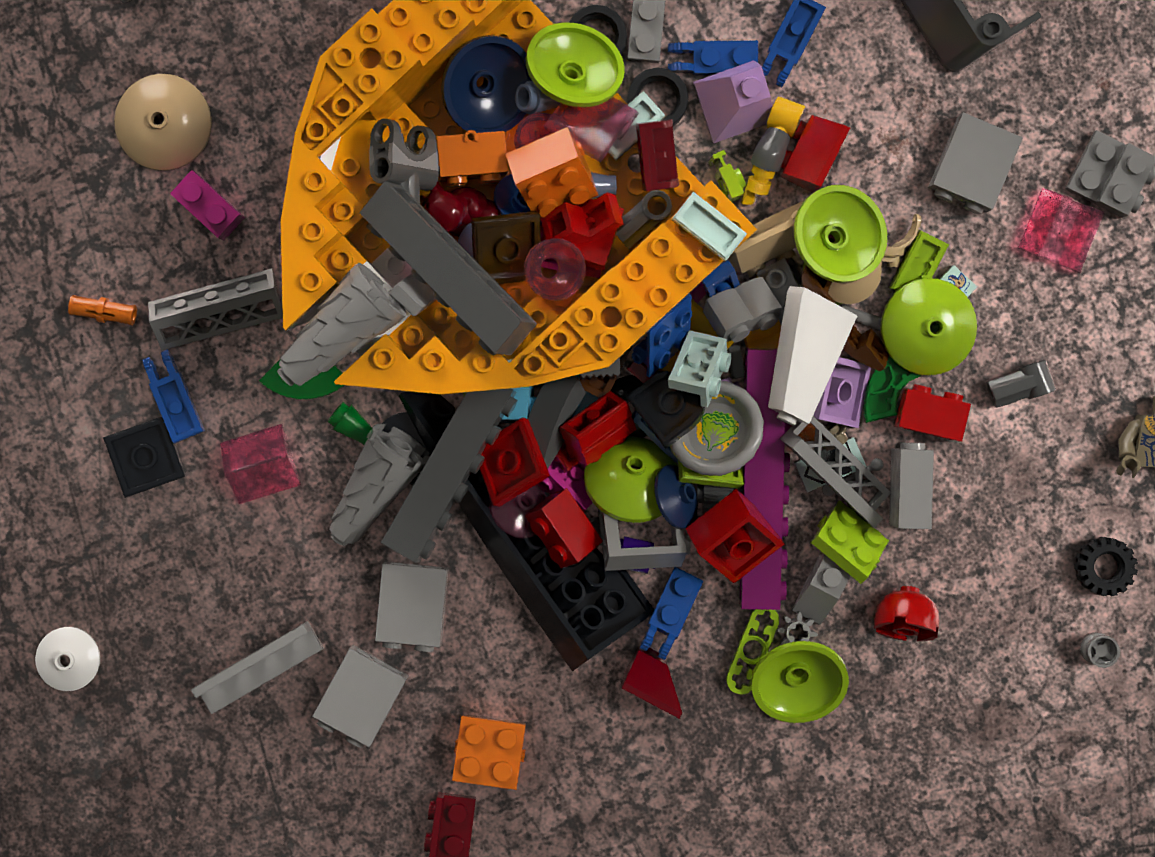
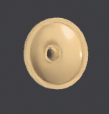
[114,74,212,171]

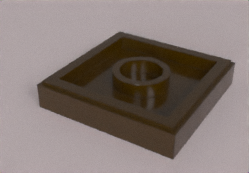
[471,211,542,284]

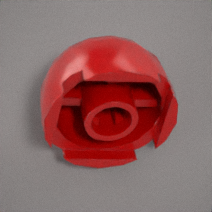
[874,586,939,641]

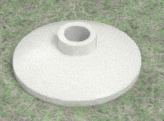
[35,627,100,691]

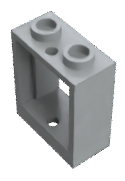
[597,509,691,571]

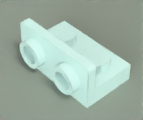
[668,330,731,408]

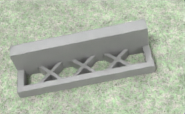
[148,268,283,350]
[780,416,891,528]
[191,621,324,714]

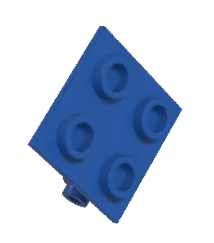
[632,294,692,377]

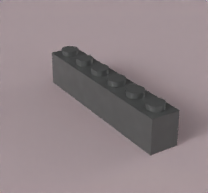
[360,181,537,355]
[381,388,518,563]

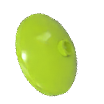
[526,22,625,107]
[794,185,887,283]
[881,278,977,375]
[584,436,677,523]
[751,641,849,723]

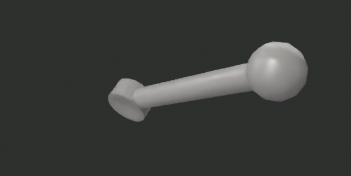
[822,458,884,496]

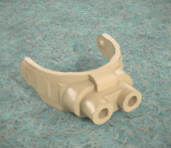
[880,214,921,268]

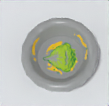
[670,381,764,476]

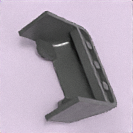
[901,0,1042,72]

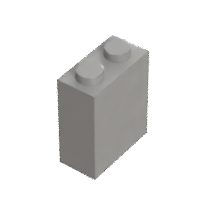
[928,112,1023,215]
[889,442,934,529]
[375,561,449,652]
[312,645,409,748]

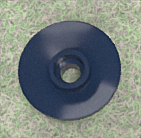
[654,465,698,529]

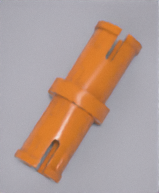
[68,295,137,326]

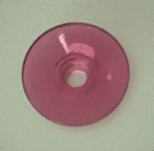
[489,484,547,538]

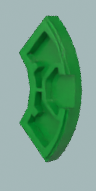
[863,355,921,423]
[259,359,345,399]

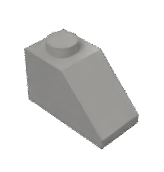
[791,553,851,625]

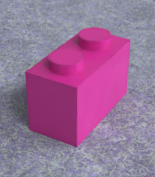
[170,170,246,241]

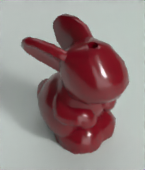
[420,181,500,237]

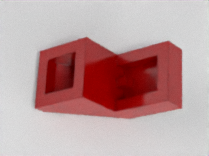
[540,192,624,248]

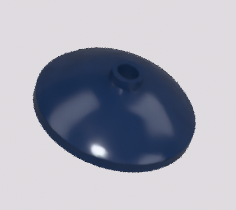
[441,35,532,133]

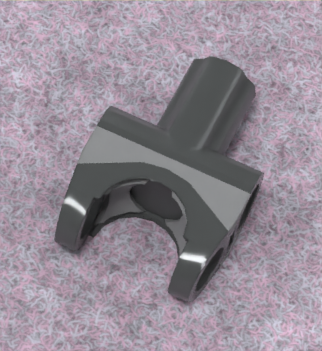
[369,119,439,203]

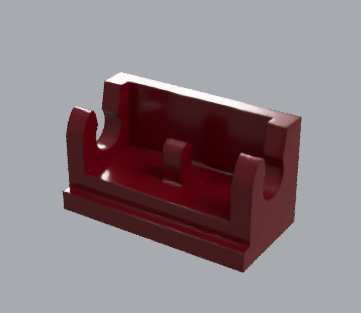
[635,119,679,191]

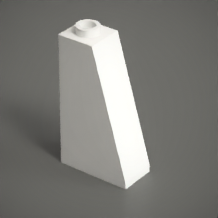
[768,286,857,426]

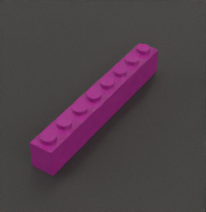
[739,348,791,610]

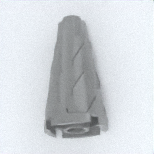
[277,263,406,386]
[329,424,429,546]

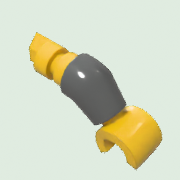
[741,96,805,205]

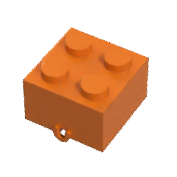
[505,127,599,220]
[436,130,508,187]
[452,714,526,790]

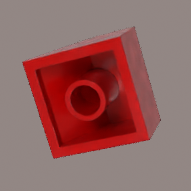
[780,115,850,193]
[686,489,784,583]

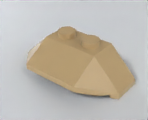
[721,199,806,277]

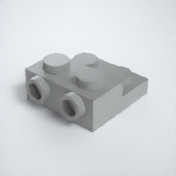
[1065,130,1155,218]

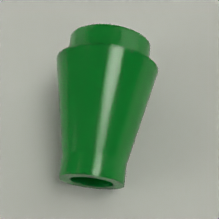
[328,402,372,445]

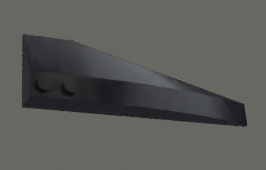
[399,391,654,671]

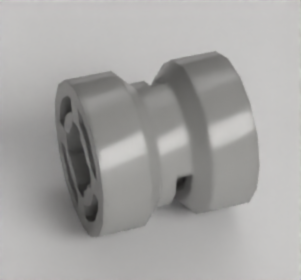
[1080,632,1120,668]

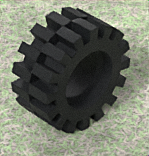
[1074,537,1138,596]

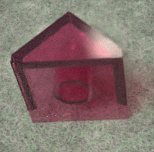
[220,424,301,504]

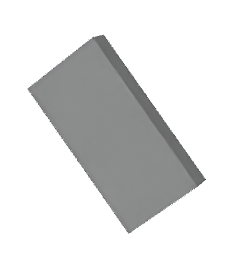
[389,274,436,316]

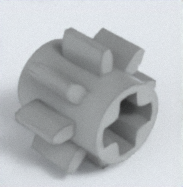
[777,611,818,645]

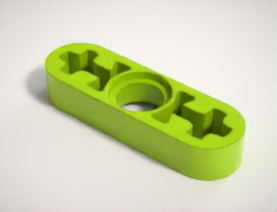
[726,609,779,695]

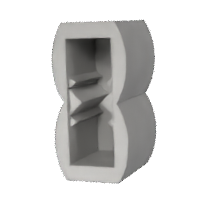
[703,277,782,342]

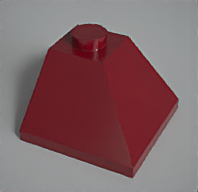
[620,647,683,719]

